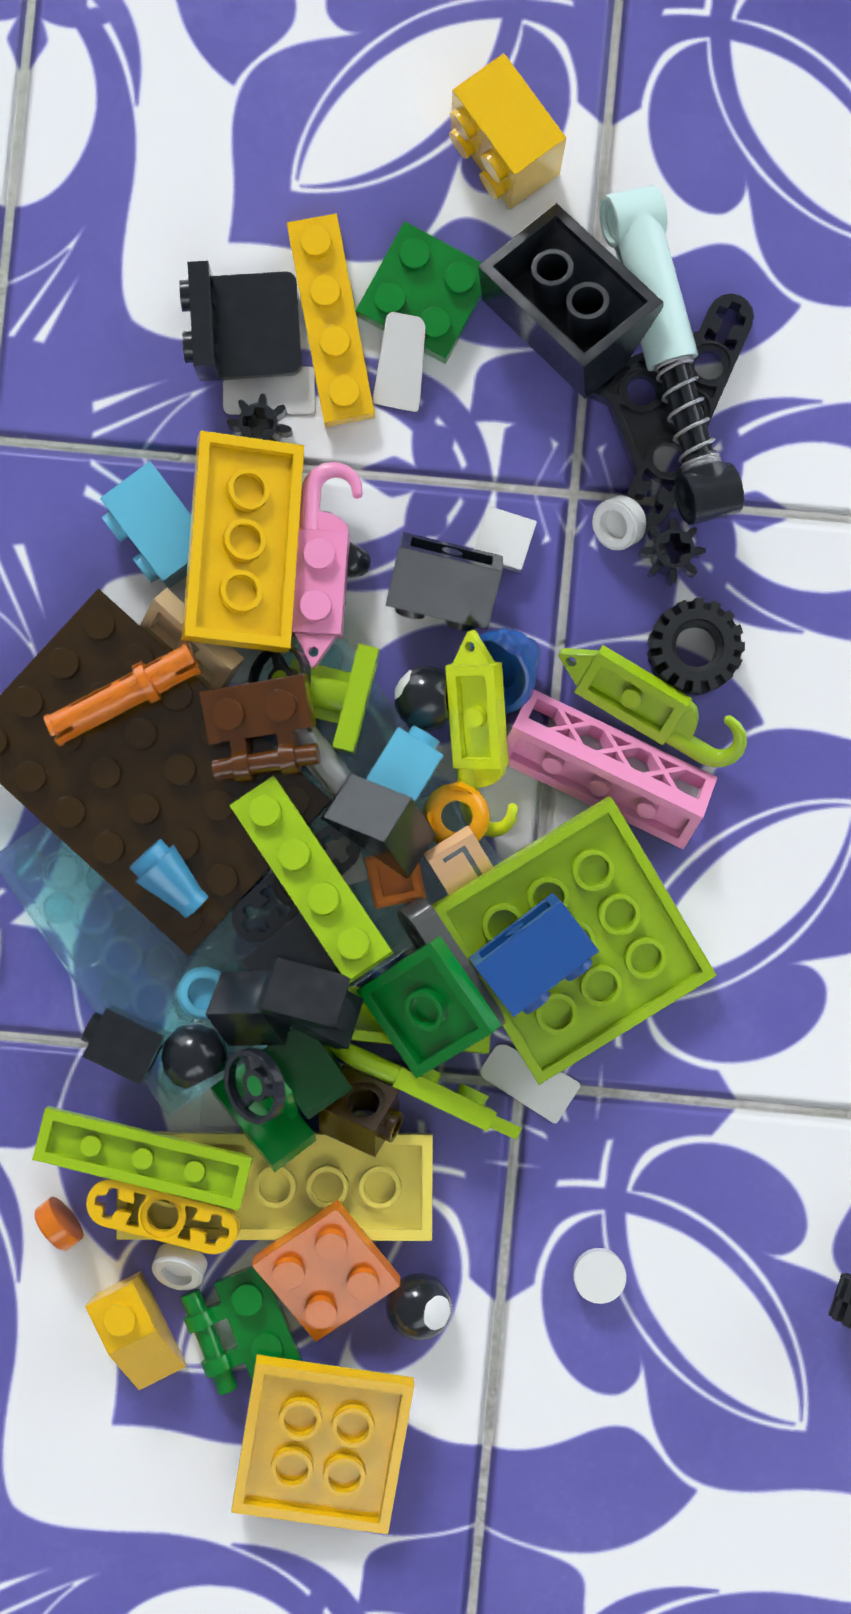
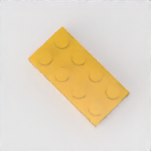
[181,431,304,653]

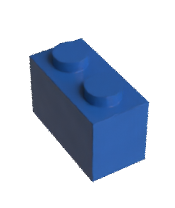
[468,893,599,1017]

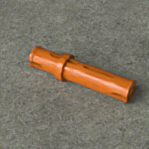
[44,642,202,747]

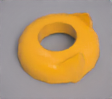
[423,781,490,844]

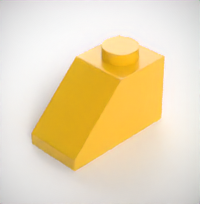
[85,1271,187,1390]

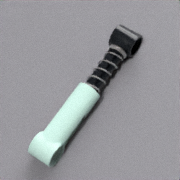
[599,185,744,525]

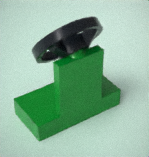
[210,1047,317,1173]

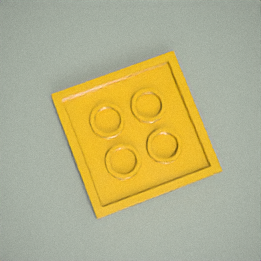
[231,1355,414,1535]

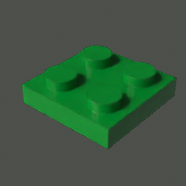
[355,221,482,364]
[356,936,502,1078]

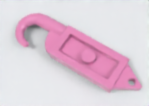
[292,462,363,669]

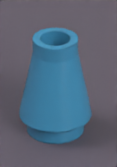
[129,839,209,919]

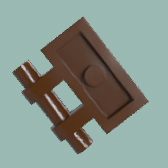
[199,673,321,783]

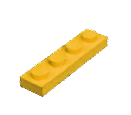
[287,213,375,427]

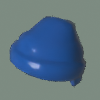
[470,628,541,714]

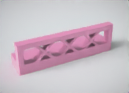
[507,690,718,850]

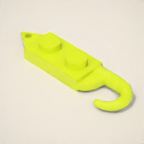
[445,630,518,838]

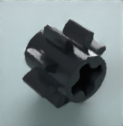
[227,393,293,442]
[639,518,706,586]

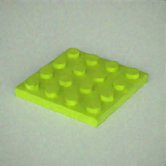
[431,796,717,1085]

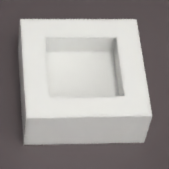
[474,506,537,573]

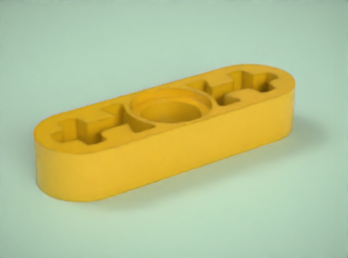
[86,1178,240,1254]

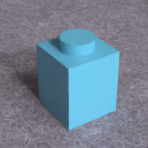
[366,725,444,803]

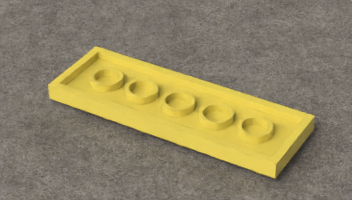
[116,1131,433,1241]

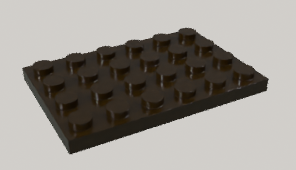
[0,588,332,956]

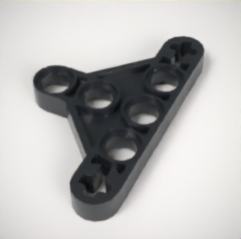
[588,293,754,531]

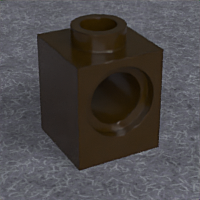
[318,1065,404,1157]

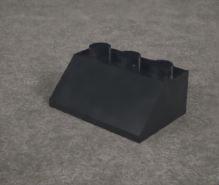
[478,203,663,399]

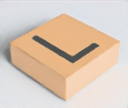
[424,825,494,895]

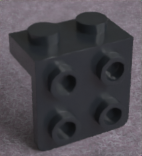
[179,260,302,381]

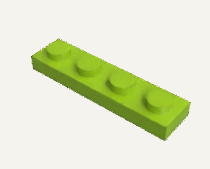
[229,775,394,983]
[32,1106,254,1211]

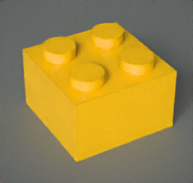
[449,53,567,210]

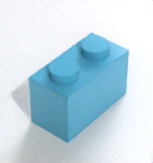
[100,461,191,589]

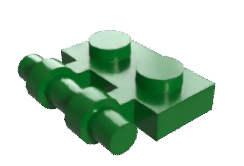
[180,1265,303,1395]

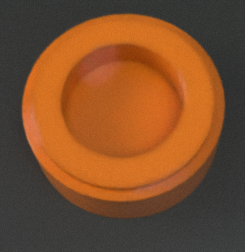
[34,1197,84,1251]

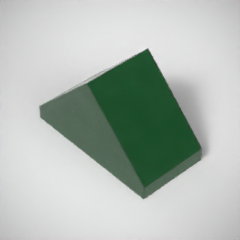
[262,1028,353,1119]

